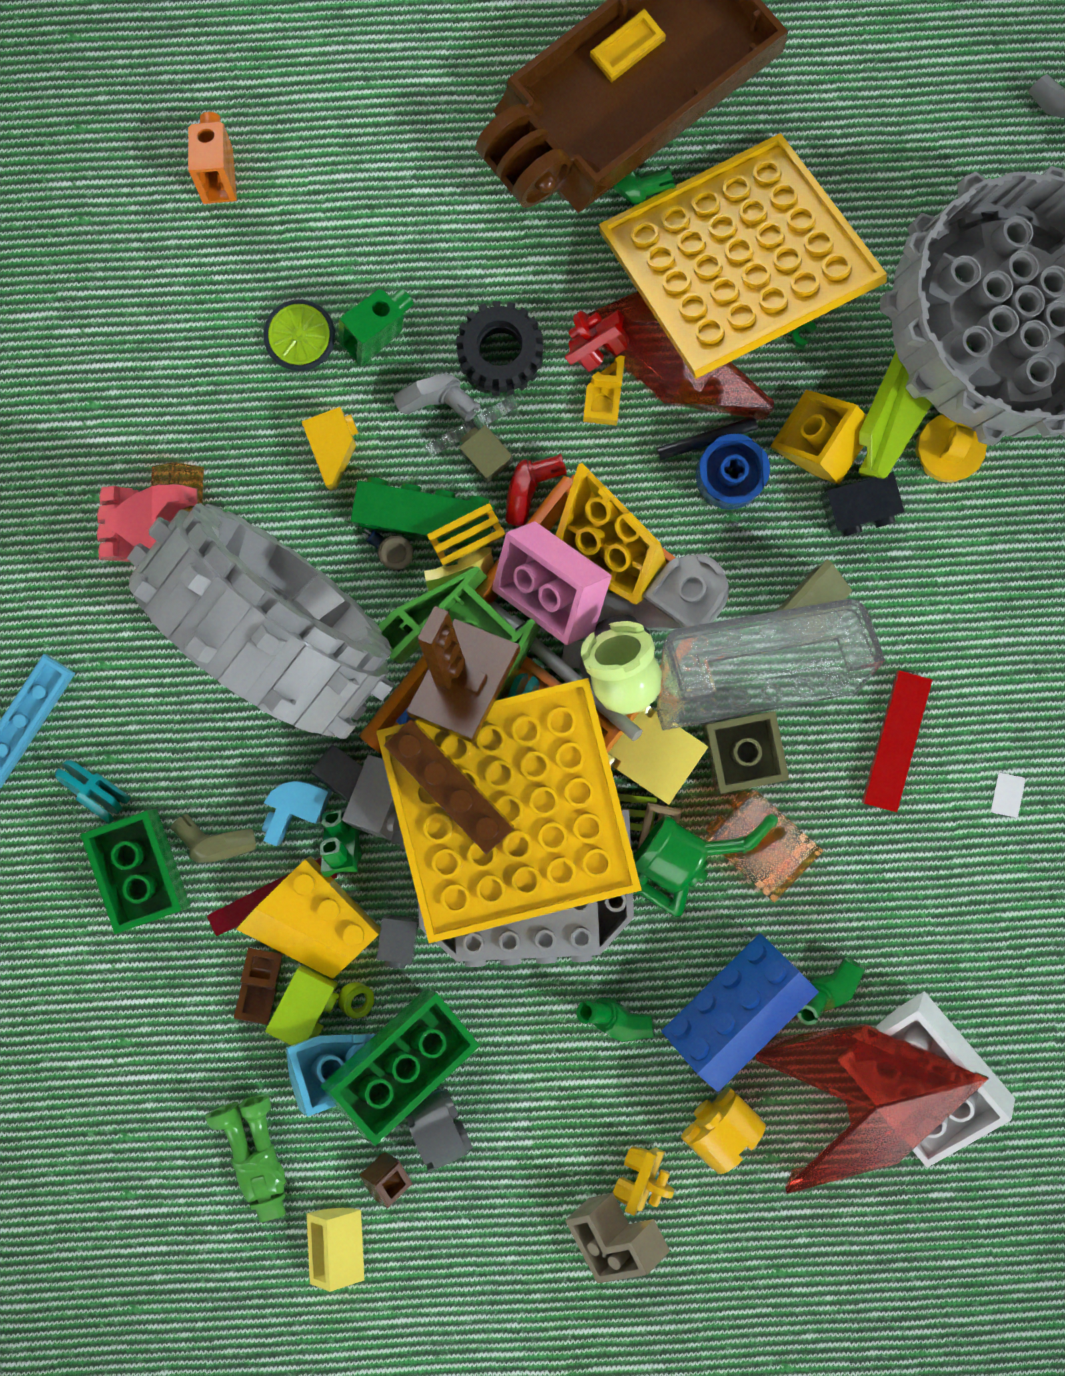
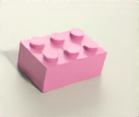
[492,521,612,646]

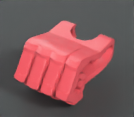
[97,484,197,562]

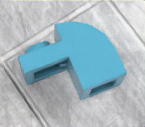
[262,780,332,846]

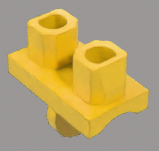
[613,1146,675,1216]

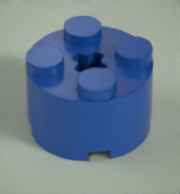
[696,434,770,510]

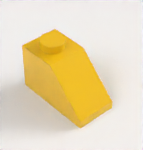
[301,407,359,491]

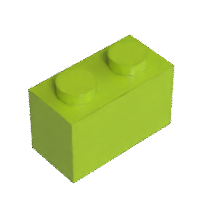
[265,964,340,1046]

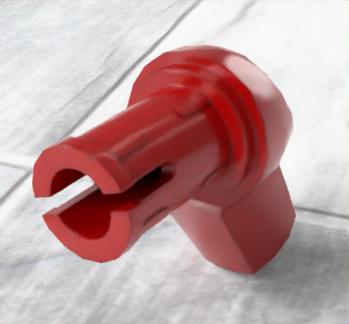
[505,453,567,526]

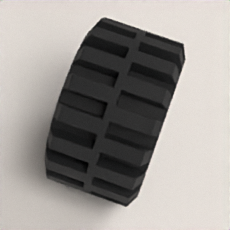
[456,301,543,396]

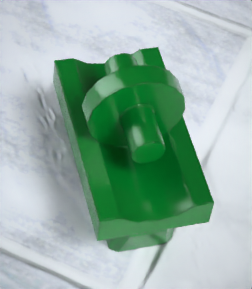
[320,810,362,877]

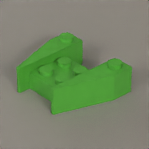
[378,566,540,701]

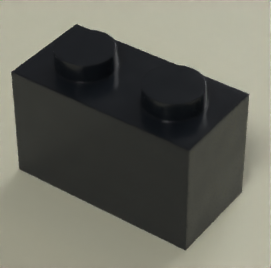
[820,472,905,537]

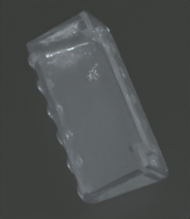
[657,599,885,731]

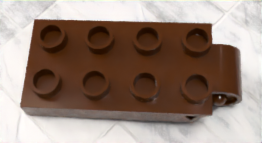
[475,0,788,214]

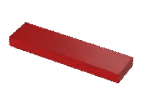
[862,670,933,813]

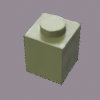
[459,425,513,484]

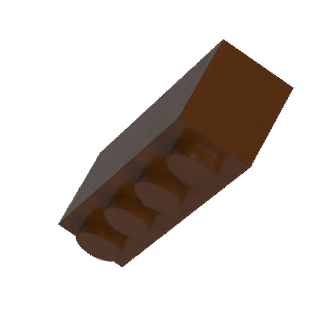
[384,719,514,854]

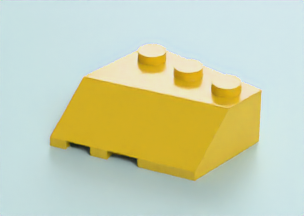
[555,463,666,605]
[236,856,381,979]

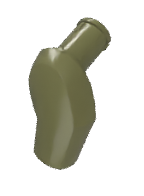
[170,814,256,863]

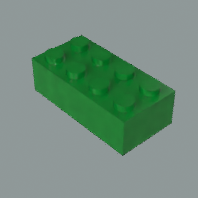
[320,989,480,1146]

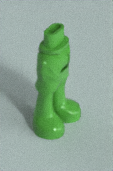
[205,1094,286,1223]

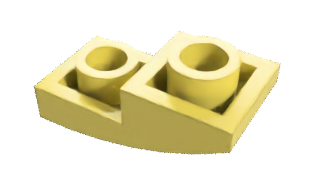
[424,547,494,592]

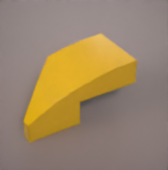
[583,356,625,426]

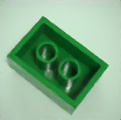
[80,809,191,934]

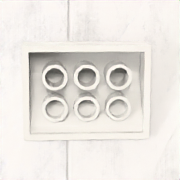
[837,991,1015,1168]

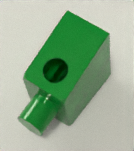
[339,288,414,367]

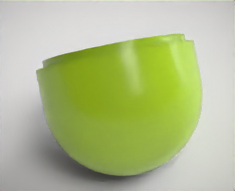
[338,982,374,1019]

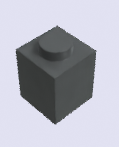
[377,914,419,969]

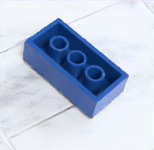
[661,933,819,1092]

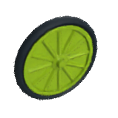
[263,299,335,371]

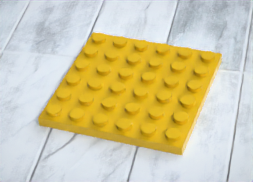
[598,133,887,379]
[376,678,641,943]

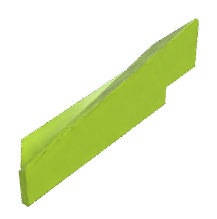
[859,341,969,479]

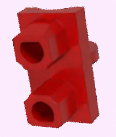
[565,310,630,372]

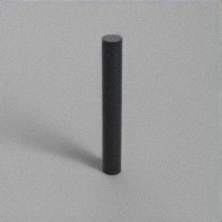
[656,416,758,461]

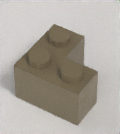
[565,1193,670,1283]

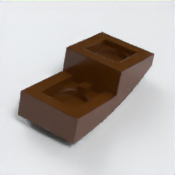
[234,948,283,1026]

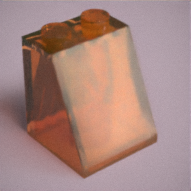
[704,789,823,903]

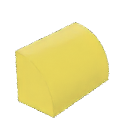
[306,1208,364,1292]

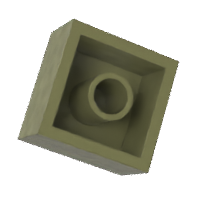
[702,711,790,794]

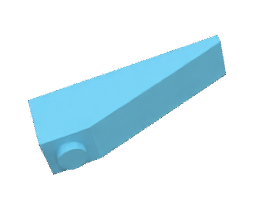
[286,1034,376,1117]

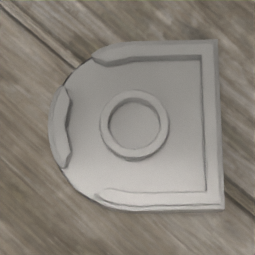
[642,554,729,639]

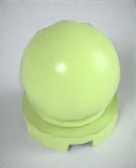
[580,621,662,715]

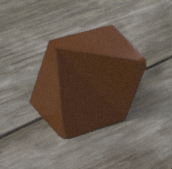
[359,1152,413,1208]

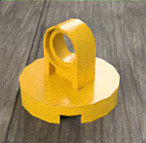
[915,415,987,483]

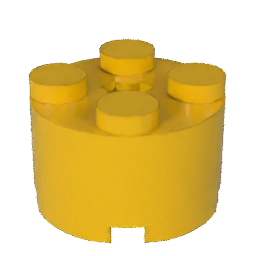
[681,1087,766,1174]

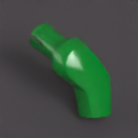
[612,166,676,205]
[797,957,866,1025]
[576,997,655,1042]

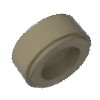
[378,535,413,570]

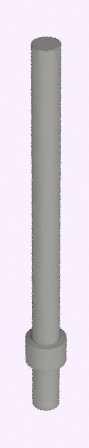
[489,601,643,741]

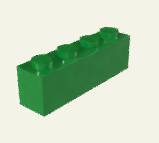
[350,477,496,549]

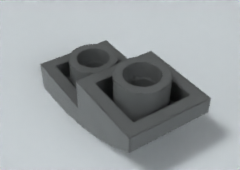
[310,745,363,802]

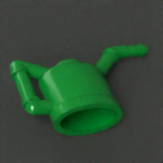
[633,814,779,917]

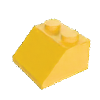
[770,389,866,484]

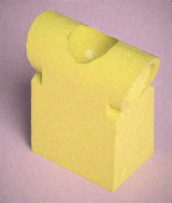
[602,705,708,805]

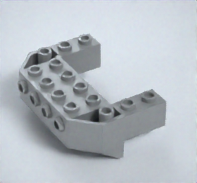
[418,807,634,967]

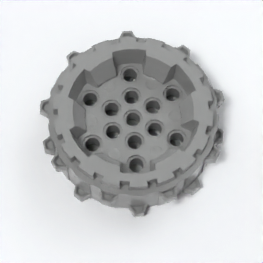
[880,166,1065,446]
[127,503,394,739]

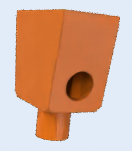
[188,112,237,204]

